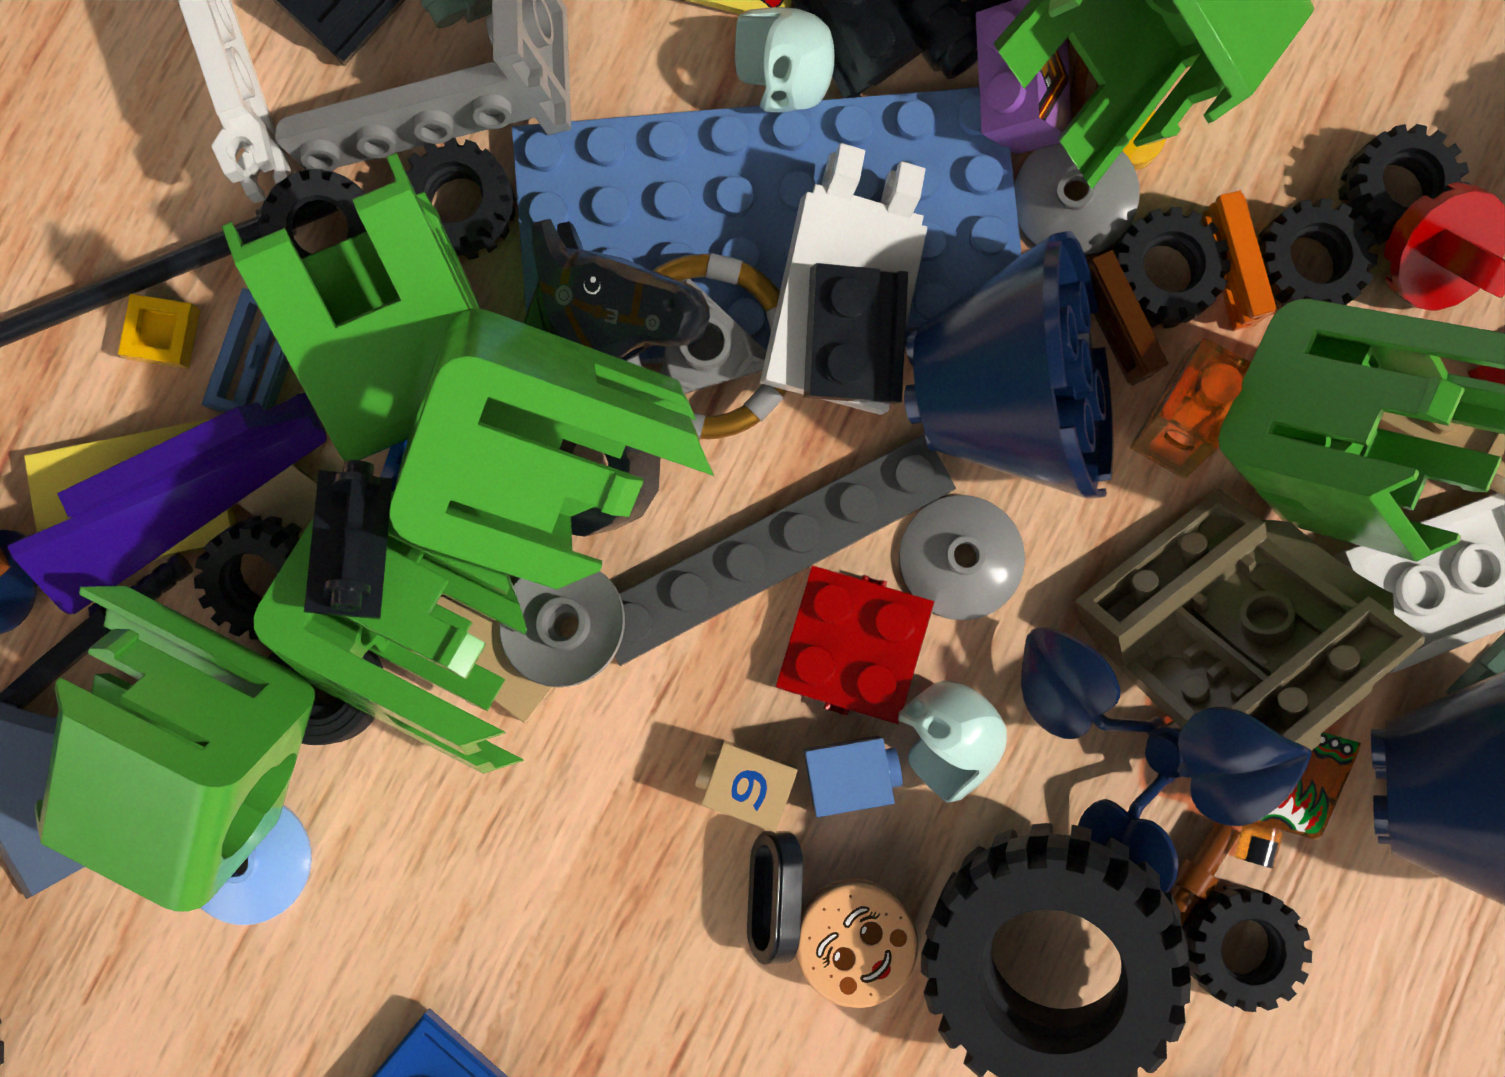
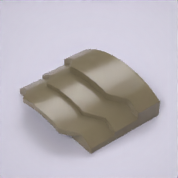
[1075,489,1424,751]

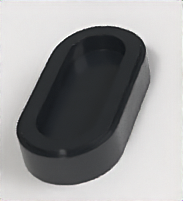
[747,831,803,965]

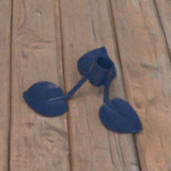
[1021,627,1311,892]

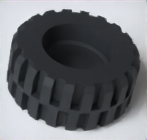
[921,823,1191,1077]

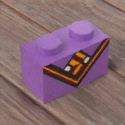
[976,0,1072,155]

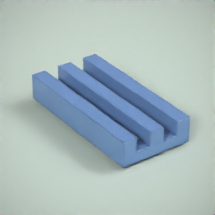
[201,288,290,413]

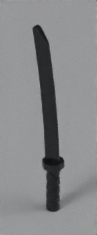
[0,553,193,710]

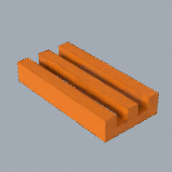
[1201,190,1276,331]

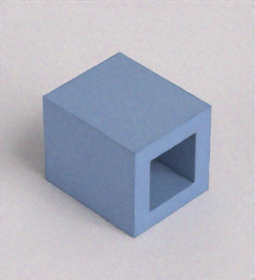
[803,736,903,817]

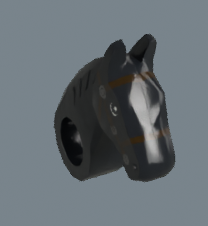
[523,219,710,537]

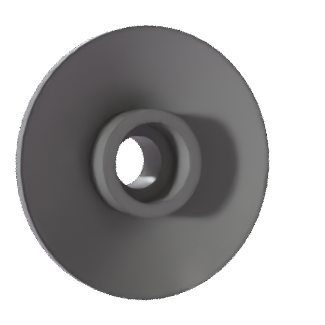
[1014,143,1140,257]
[899,495,1025,620]
[499,571,625,688]

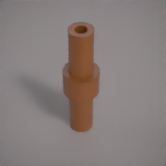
[1171,822,1240,926]

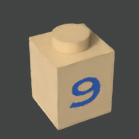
[695,740,798,833]

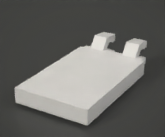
[178,0,292,204]
[760,143,927,415]
[1334,492,1505,673]

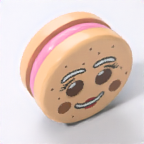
[797,877,918,1008]

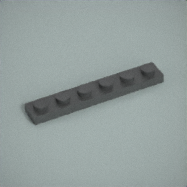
[615,434,956,666]

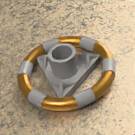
[628,253,788,440]

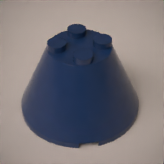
[904,231,1114,499]
[1371,671,1505,906]

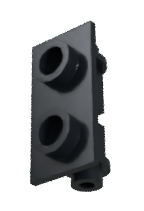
[304,460,393,619]

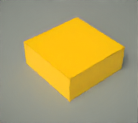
[118,294,200,369]

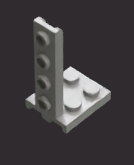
[275,0,571,171]

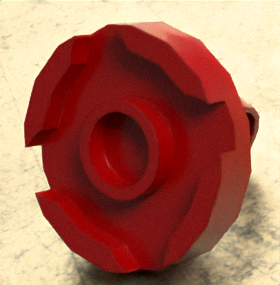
[1384,182,1505,311]

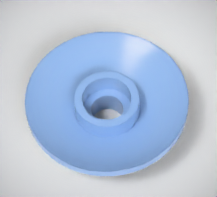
[201,805,312,925]

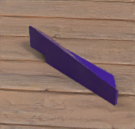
[7,393,327,615]

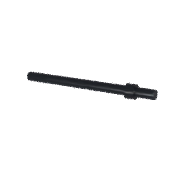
[0,200,340,348]

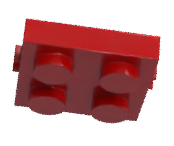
[776,565,935,725]

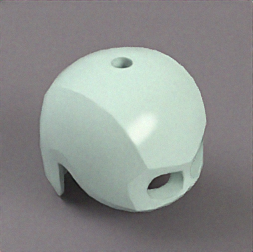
[735,7,834,112]
[898,681,1007,803]

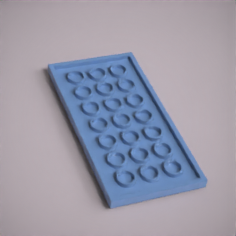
[512,87,1022,365]

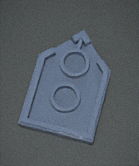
[0,701,85,899]

